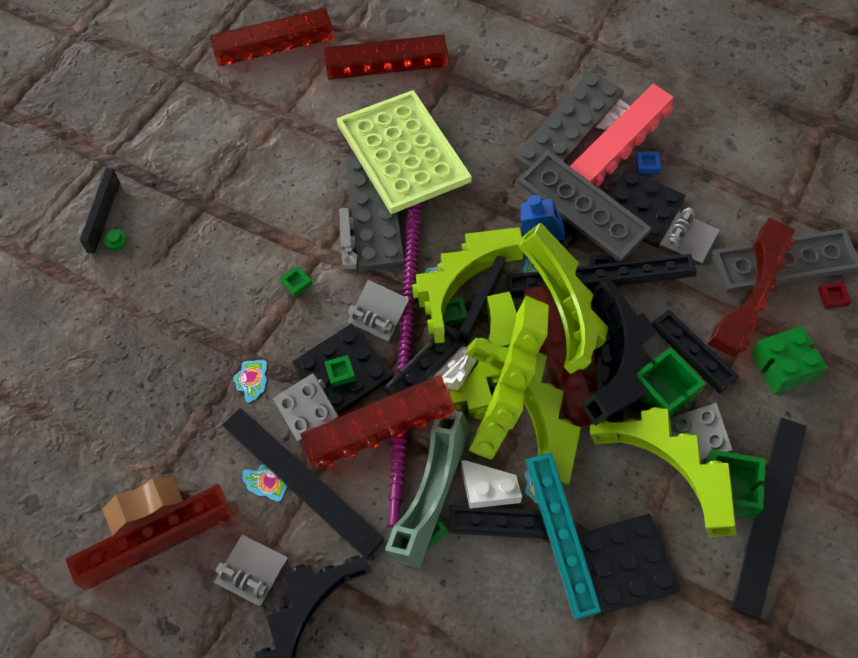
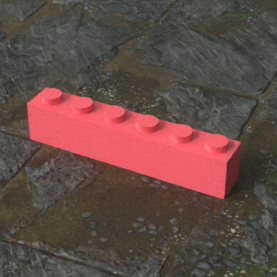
[570,84,674,187]

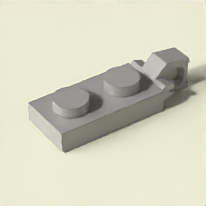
[339,208,357,270]

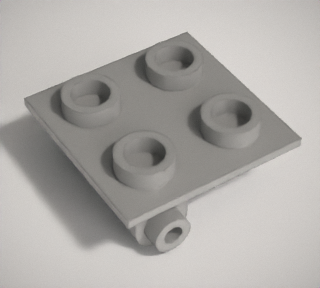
[660,208,720,264]
[347,280,410,342]
[273,373,339,441]
[670,403,733,460]
[214,535,288,607]

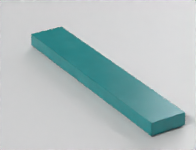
[525,452,602,620]

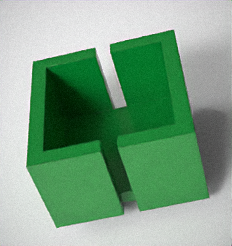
[750,326,828,395]
[636,347,706,418]
[701,449,765,519]

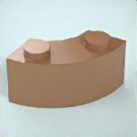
[103,477,184,537]

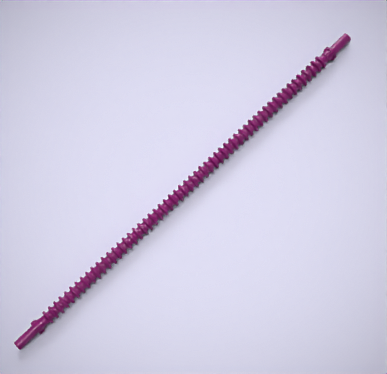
[388,202,422,527]

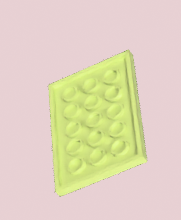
[337,90,472,214]

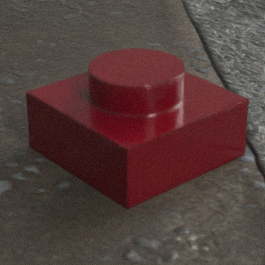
[818,282,852,309]

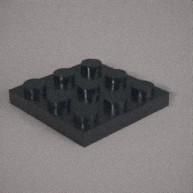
[610,169,686,248]
[292,323,394,416]
[578,513,681,615]

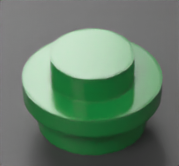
[103,229,127,251]

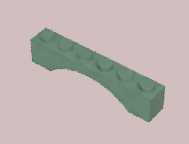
[385,409,471,569]

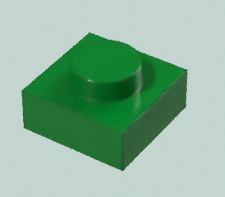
[279,266,313,298]
[443,297,467,326]
[324,355,356,387]

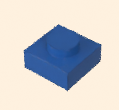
[636,151,661,174]

